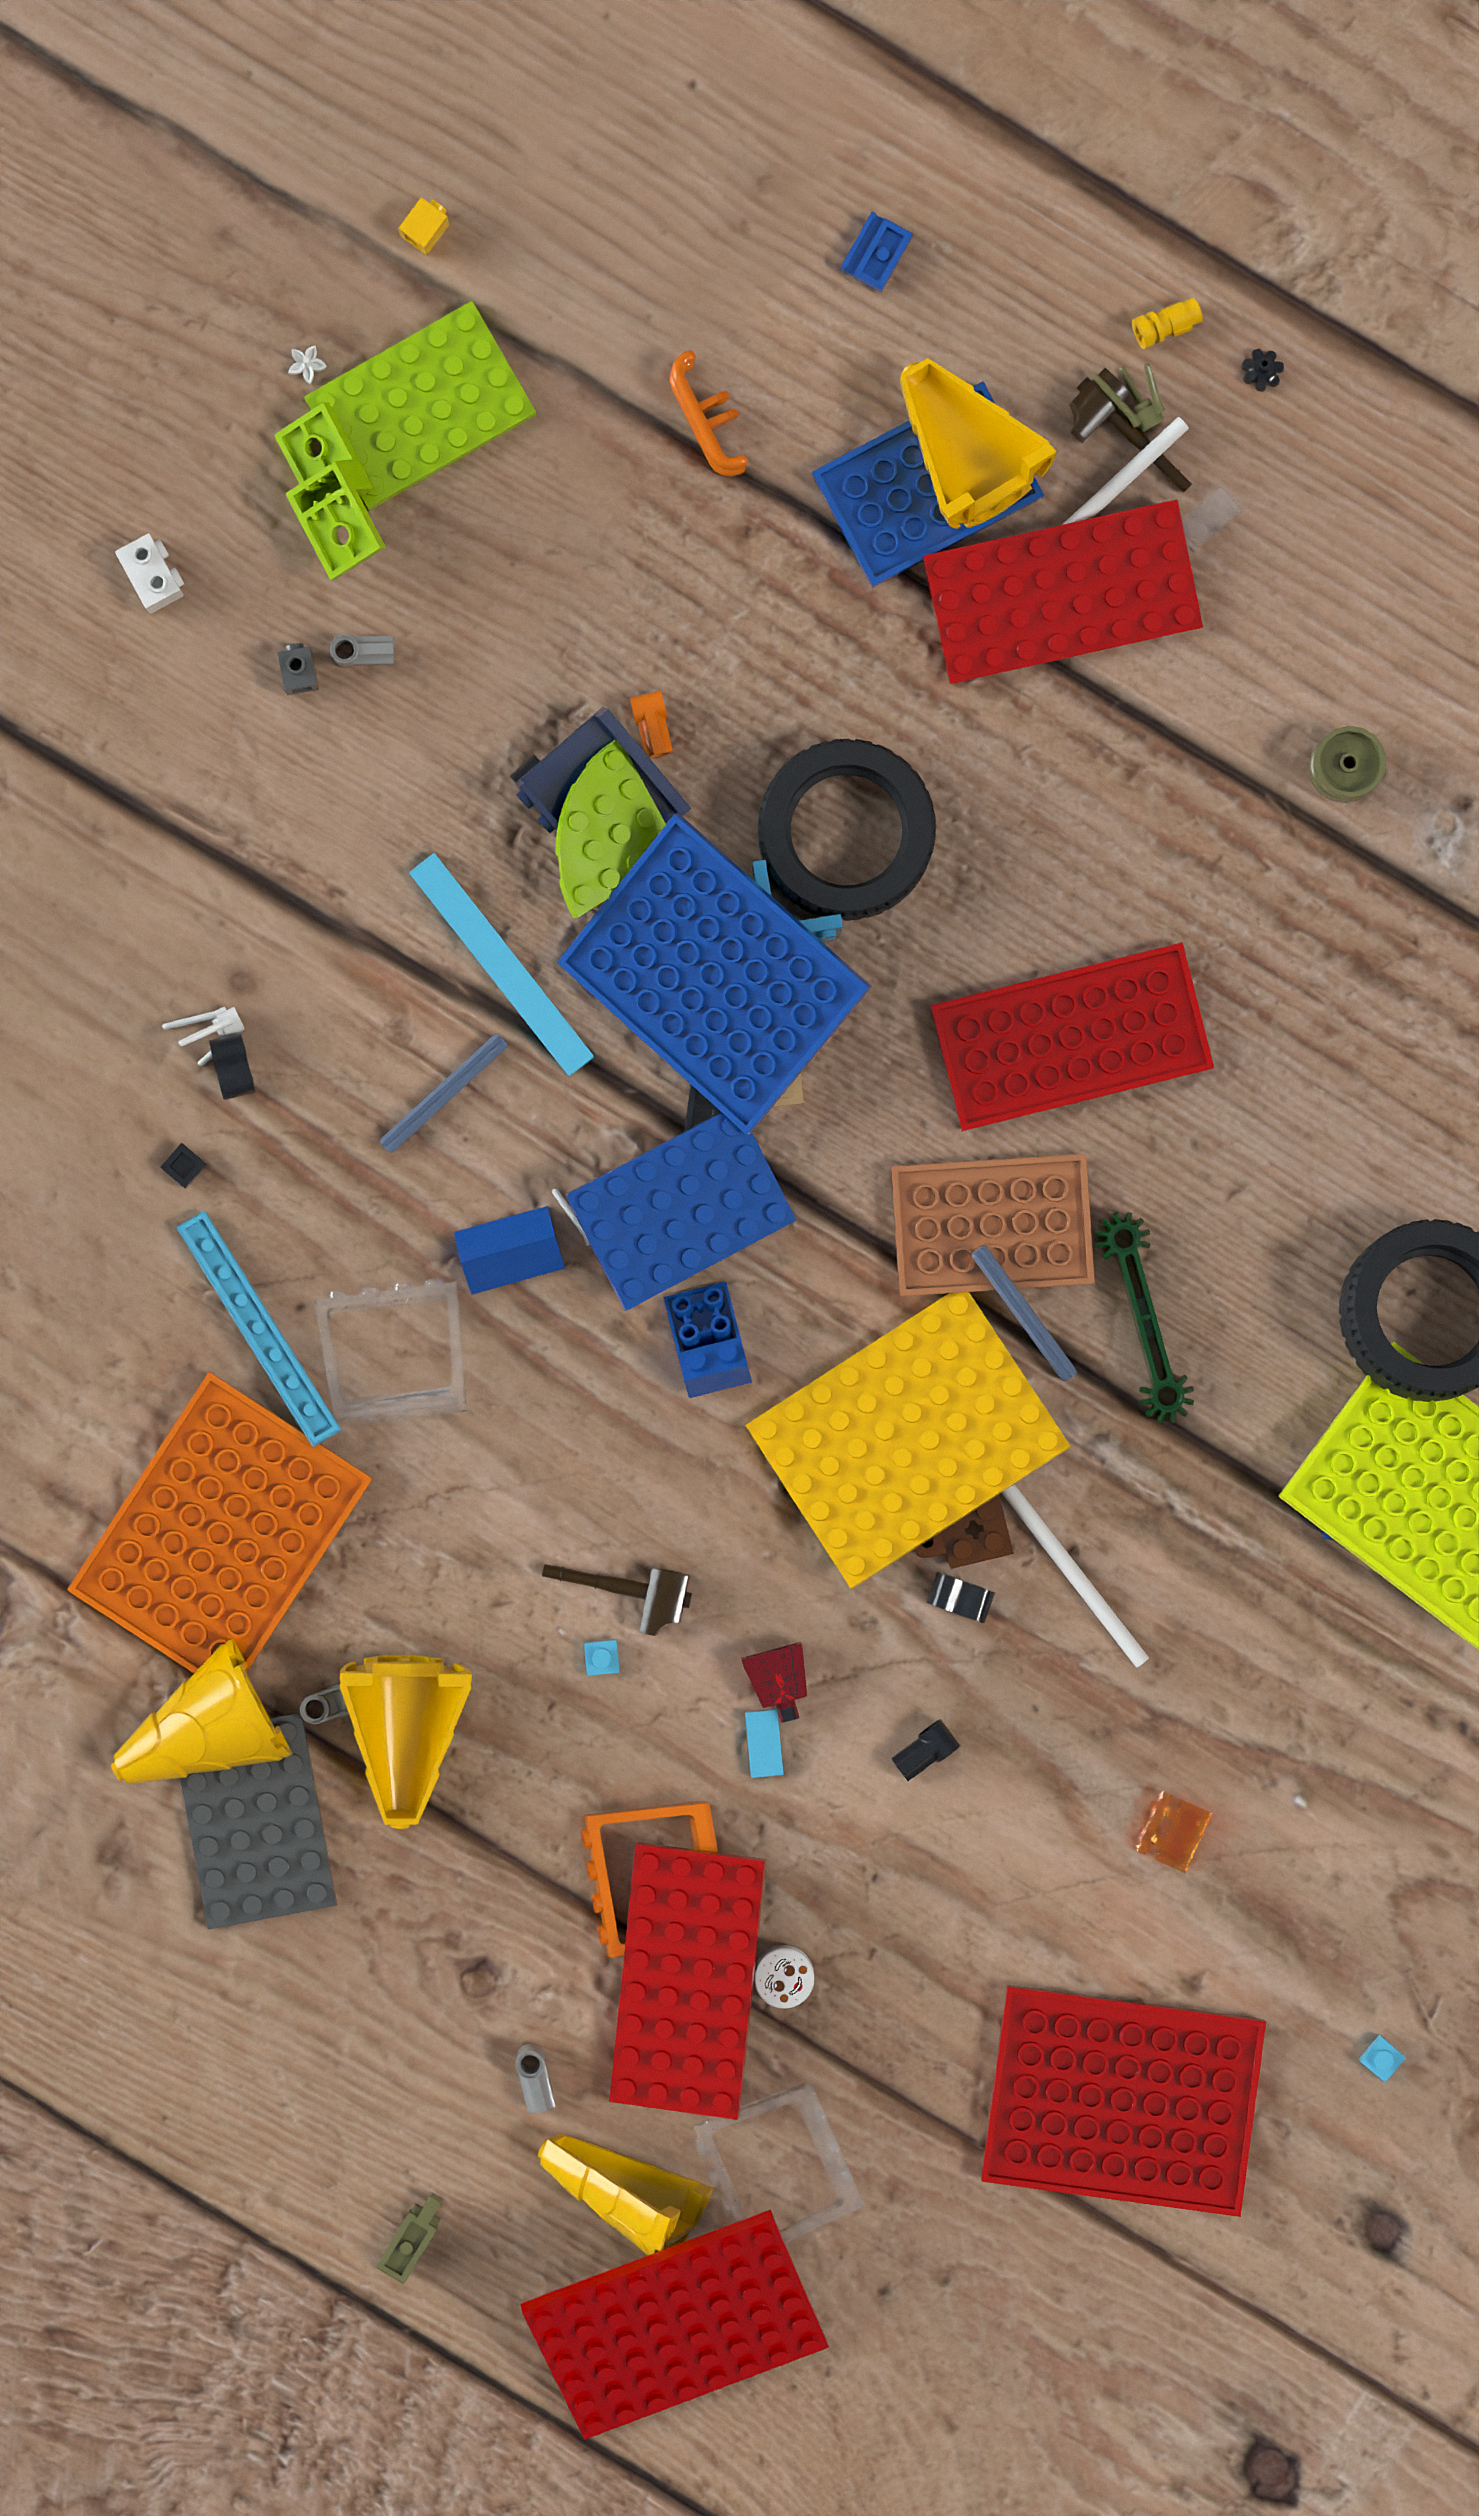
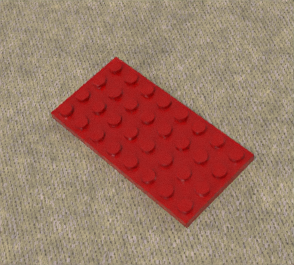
[923,499,1203,684]
[930,942,1214,1132]
[609,1842,766,2120]

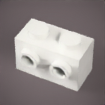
[115,533,184,614]

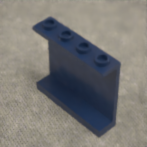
[515,707,691,834]

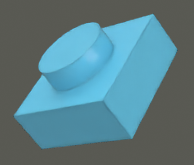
[584,1639,620,1676]
[1359,2035,1406,2082]

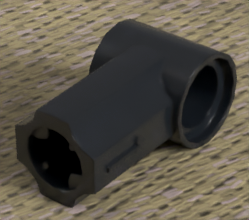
[891,1719,960,1781]

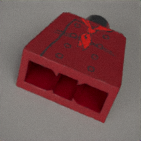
[741,1642,807,1723]

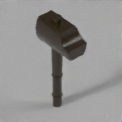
[1069,368,1192,493]
[542,1564,692,1636]

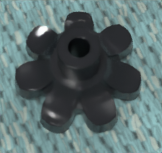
[1241,349,1284,392]

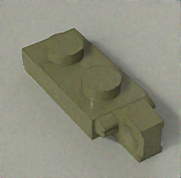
[376,2192,443,2285]

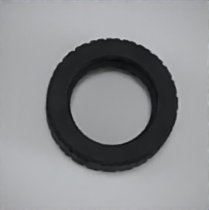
[758,739,936,921]
[1339,1219,1479,1402]

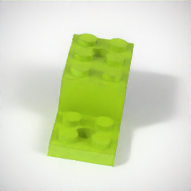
[274,402,386,580]

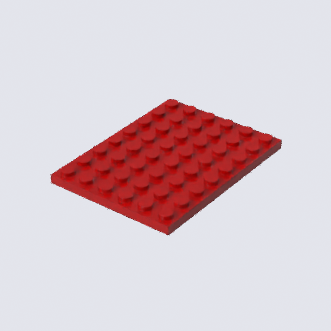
[981,1985,1266,2217]
[520,2209,829,2440]

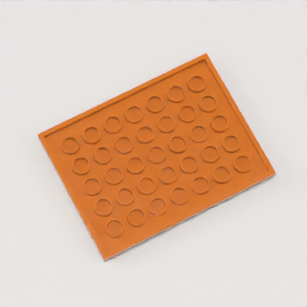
[67,1371,373,1673]

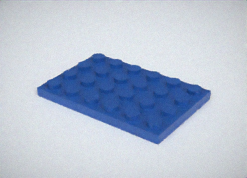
[811,381,1044,588]
[565,1112,796,1311]

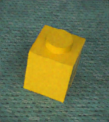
[398,197,450,256]

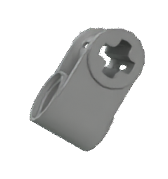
[300,1682,349,1724]

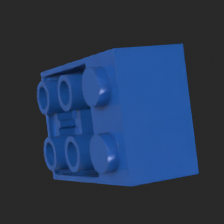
[663,1281,752,1398]

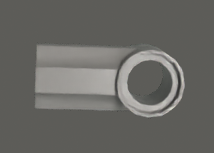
[330,634,394,668]
[516,2043,556,2113]

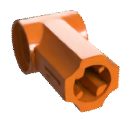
[630,690,673,758]

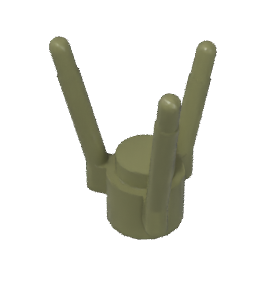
[1093,363,1166,432]

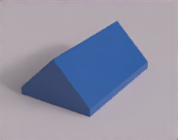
[454,1206,565,1295]

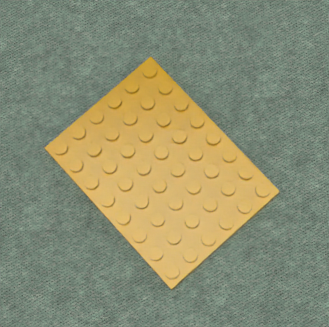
[745,1285,1071,1590]

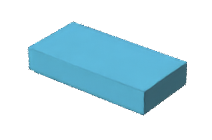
[745,1709,783,1778]

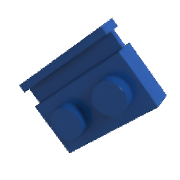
[840,211,913,293]

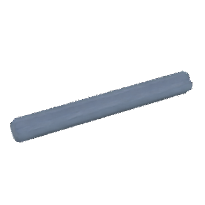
[380,1034,508,1153]
[972,1245,1077,1382]

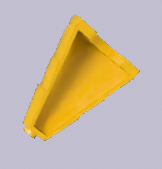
[900,358,1057,529]
[111,1638,293,1784]
[339,1655,472,1829]
[538,2133,714,2255]

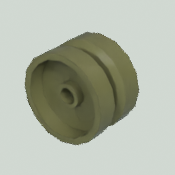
[1309,726,1387,803]

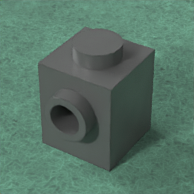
[277,643,319,695]

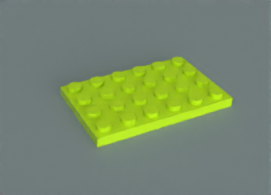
[304,301,537,511]

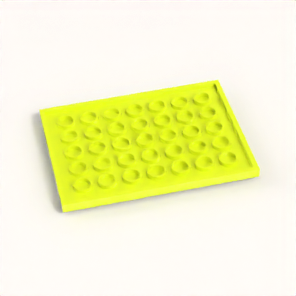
[1278,1341,1479,1651]

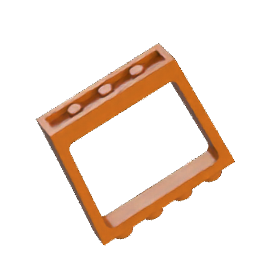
[580,1800,718,1958]

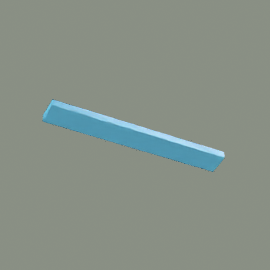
[409,853,594,1077]
[177,1210,341,1448]

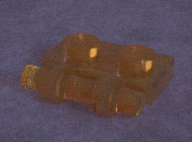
[1134,1790,1212,1873]

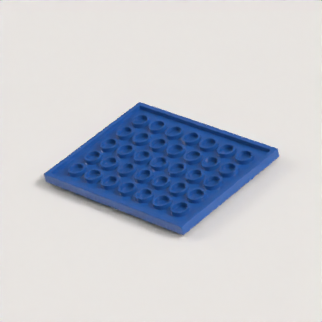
[557,813,872,1135]

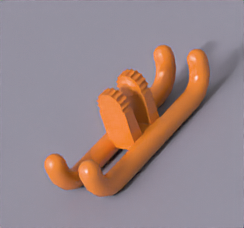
[669,350,748,477]

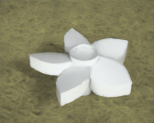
[288,345,327,384]

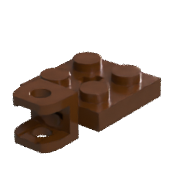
[915,1495,1014,1569]

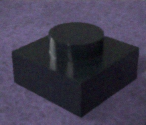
[160,1143,208,1189]

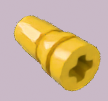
[1132,298,1203,349]

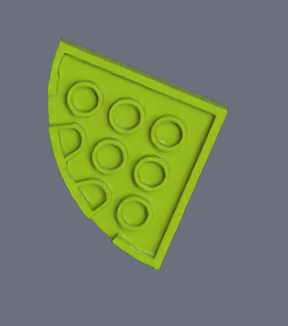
[555,740,666,918]

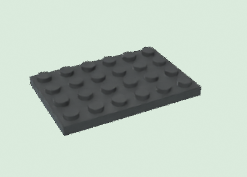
[180,1712,337,1930]

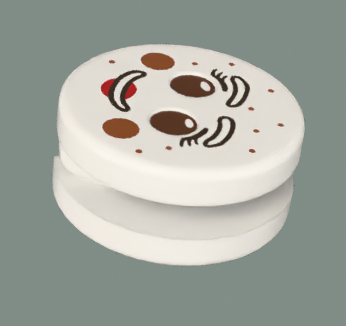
[754,1945,814,2009]

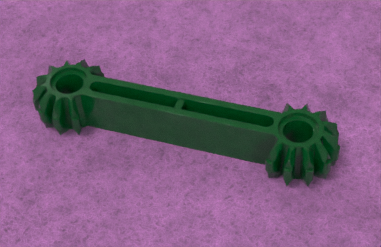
[1095,1212,1194,1423]

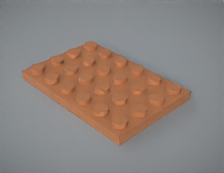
[891,1154,1095,1296]

